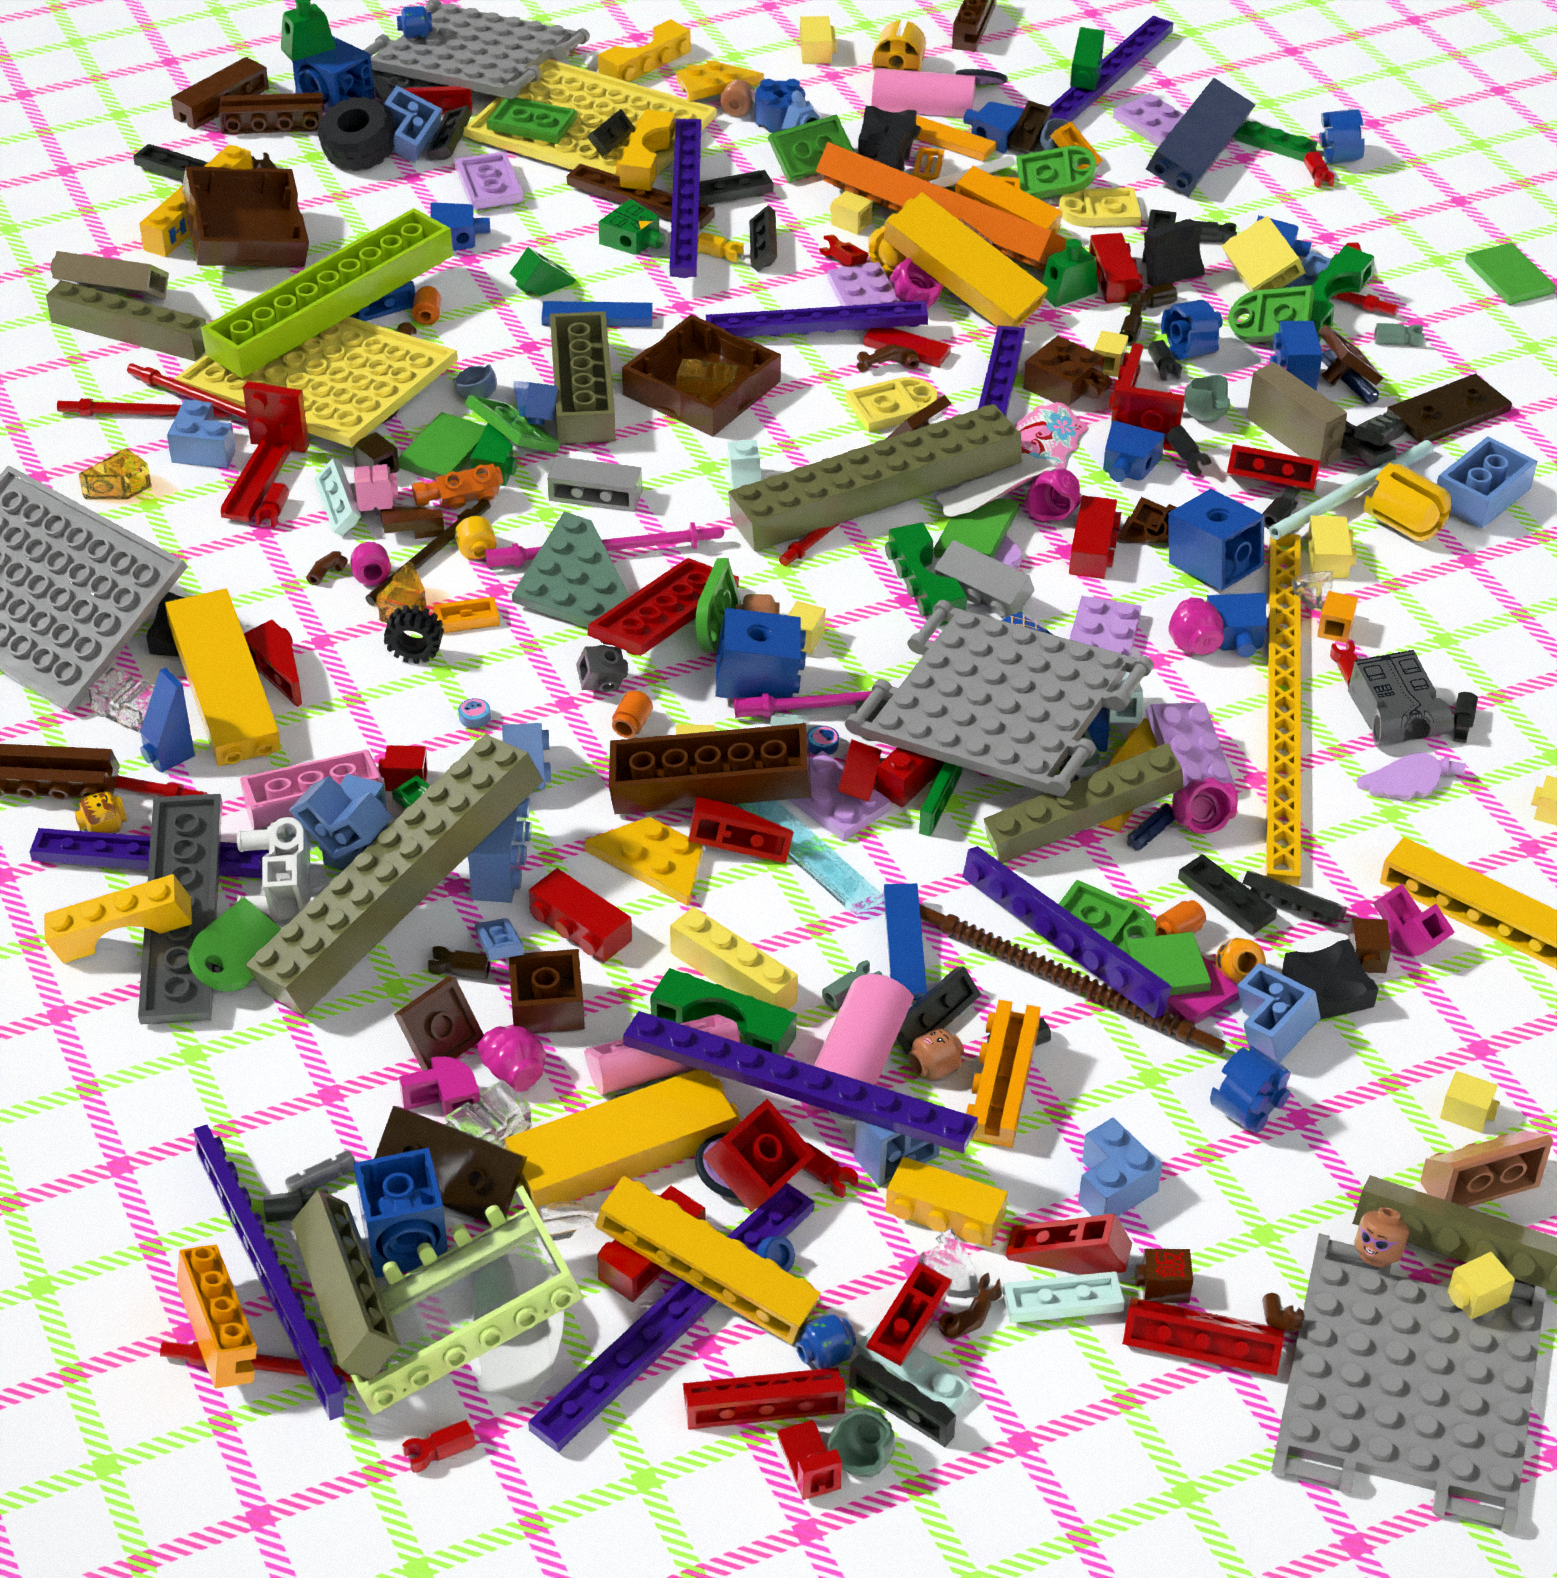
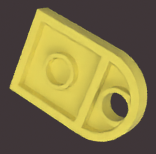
[1059,187,1141,227]
[845,377,937,433]

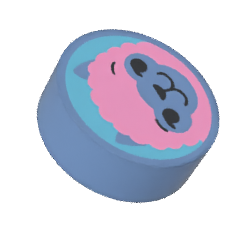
[458,698,491,728]

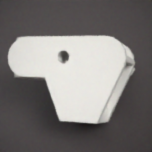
[237,817,310,921]

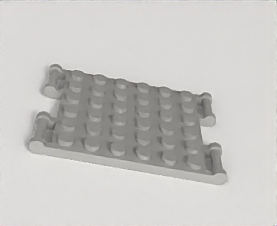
[364,0,590,99]
[844,600,1154,797]
[1271,1233,1547,1533]

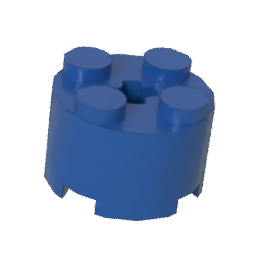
[755,78,806,133]
[1319,109,1365,164]
[1161,299,1223,360]
[1210,1046,1291,1133]

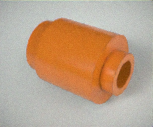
[412,286,441,325]
[612,691,653,738]
[1155,900,1206,936]

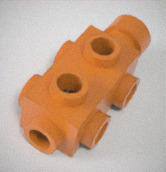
[411,464,503,509]

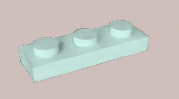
[314,458,361,537]
[1003,1271,1125,1323]
[856,1321,971,1412]

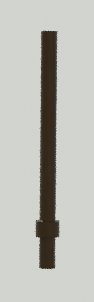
[365,499,491,606]

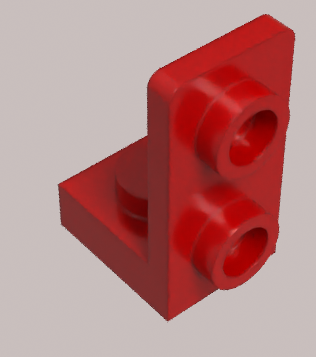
[777,1420,842,1500]

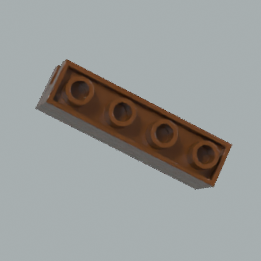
[952,0,997,52]
[171,57,269,130]
[219,92,325,134]
[0,744,120,800]

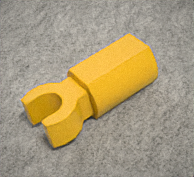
[698,232,744,262]

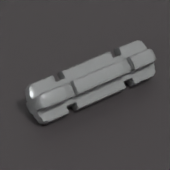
[285,1150,356,1195]

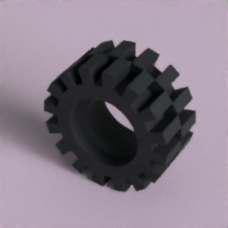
[383,605,444,664]

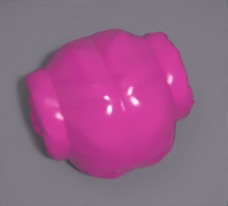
[889,258,944,309]
[1024,468,1081,521]
[1168,597,1224,655]
[1172,777,1238,834]
[477,1026,546,1092]

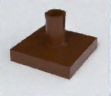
[1318,324,1384,386]
[885,395,952,440]
[394,976,484,1071]

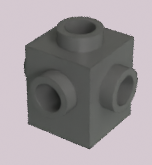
[576,645,628,692]

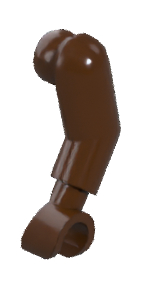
[856,344,920,372]
[939,1273,1002,1340]

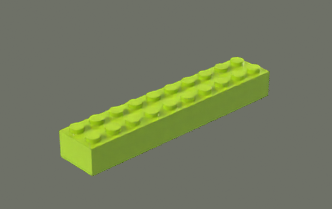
[201,208,454,378]

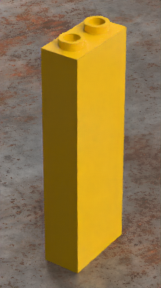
[883,192,1048,327]
[165,588,281,767]
[504,1069,740,1213]

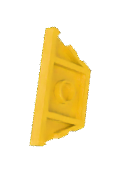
[676,60,764,101]
[584,816,703,906]

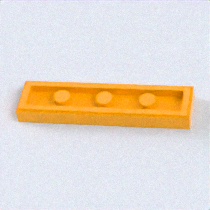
[915,115,997,161]

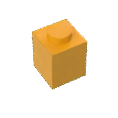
[1317,591,1359,643]

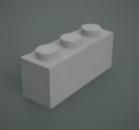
[547,456,643,512]
[934,540,1035,617]

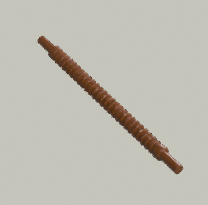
[919,904,1227,1054]

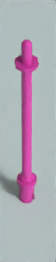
[485,522,725,568]
[734,691,872,719]

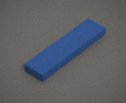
[541,301,653,327]
[883,883,927,1000]

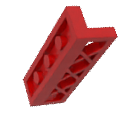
[1122,1297,1284,1376]
[683,1367,846,1430]

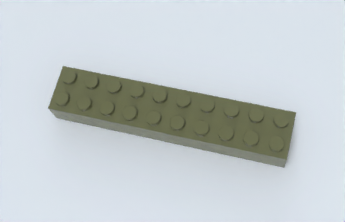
[728,404,1022,552]
[245,734,544,1016]

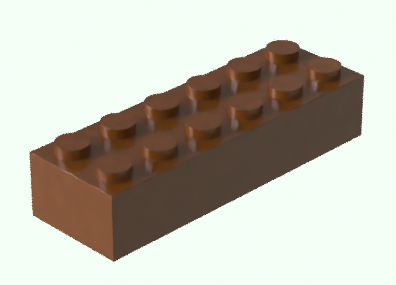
[609,723,811,815]

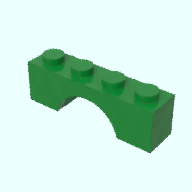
[1311,245,1374,342]
[885,522,967,626]
[650,968,797,1056]

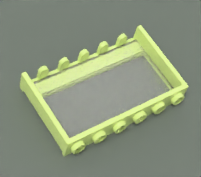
[316,1185,584,1415]

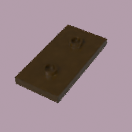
[1386,373,1512,443]
[374,1106,527,1225]

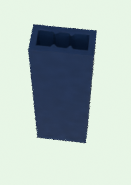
[1145,77,1256,197]

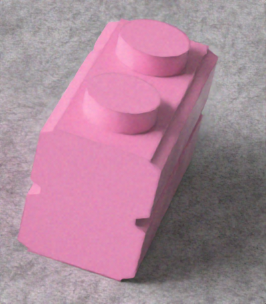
[354,464,399,511]

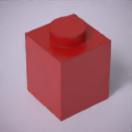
[378,745,428,791]

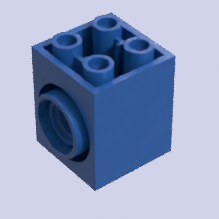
[292,36,375,112]
[1168,488,1265,591]
[715,608,806,699]
[353,1148,448,1278]

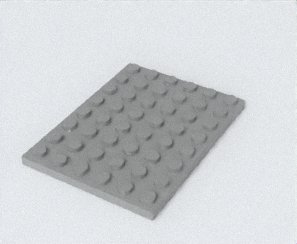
[0,465,188,714]

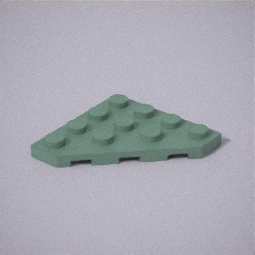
[512,511,630,628]

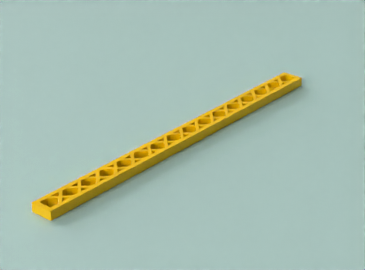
[1265,534,1301,886]

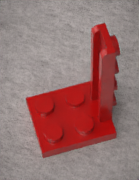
[1108,343,1186,451]
[220,381,309,522]

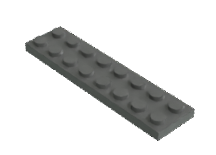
[138,793,223,1025]

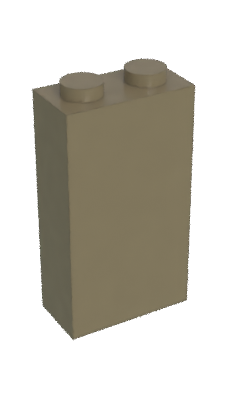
[50,251,169,300]
[1246,362,1347,469]

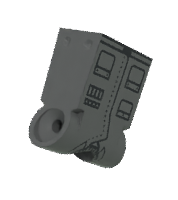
[1348,650,1454,747]

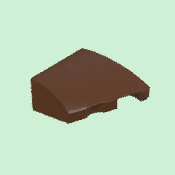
[1117,496,1177,543]
[380,503,444,539]

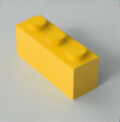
[885,1157,1008,1248]

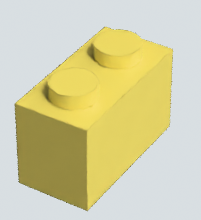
[800,16,837,64]
[1307,516,1356,578]

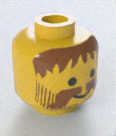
[74,791,127,834]

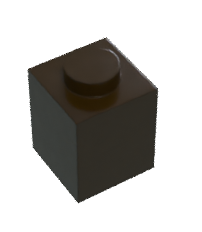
[353,432,400,473]

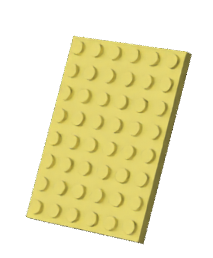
[464,59,717,176]
[174,316,459,448]

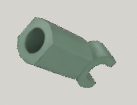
[1374,323,1425,346]
[822,960,882,1010]

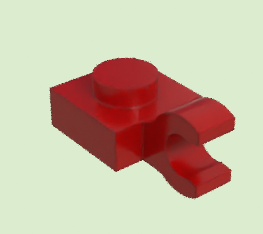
[819,234,869,267]

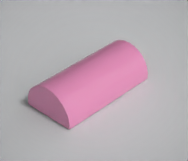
[871,68,976,118]
[240,749,383,830]
[807,974,914,1111]
[584,1014,740,1095]

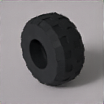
[318,97,397,171]

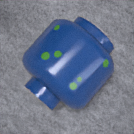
[396,5,433,39]
[796,1313,856,1369]

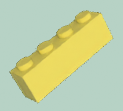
[670,907,798,1010]

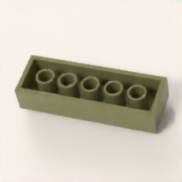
[550,311,616,444]

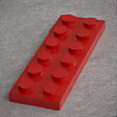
[587,558,739,656]

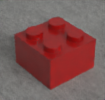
[702,1099,816,1213]

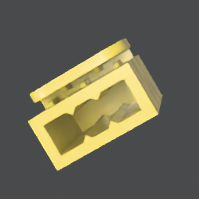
[1221,215,1306,292]

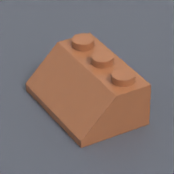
[1420,1131,1553,1207]

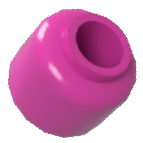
[350,542,391,586]

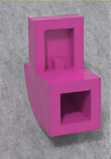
[1372,884,1456,956]
[399,1057,482,1124]

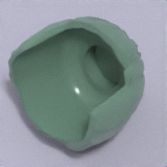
[1184,375,1231,422]
[828,1408,896,1477]

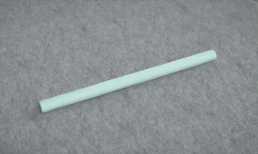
[1269,440,1434,540]

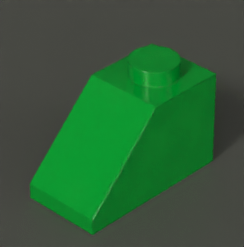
[1070,27,1105,90]
[509,247,576,296]
[470,423,517,486]

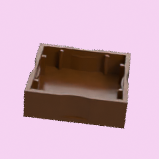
[182,166,309,267]
[622,314,781,437]

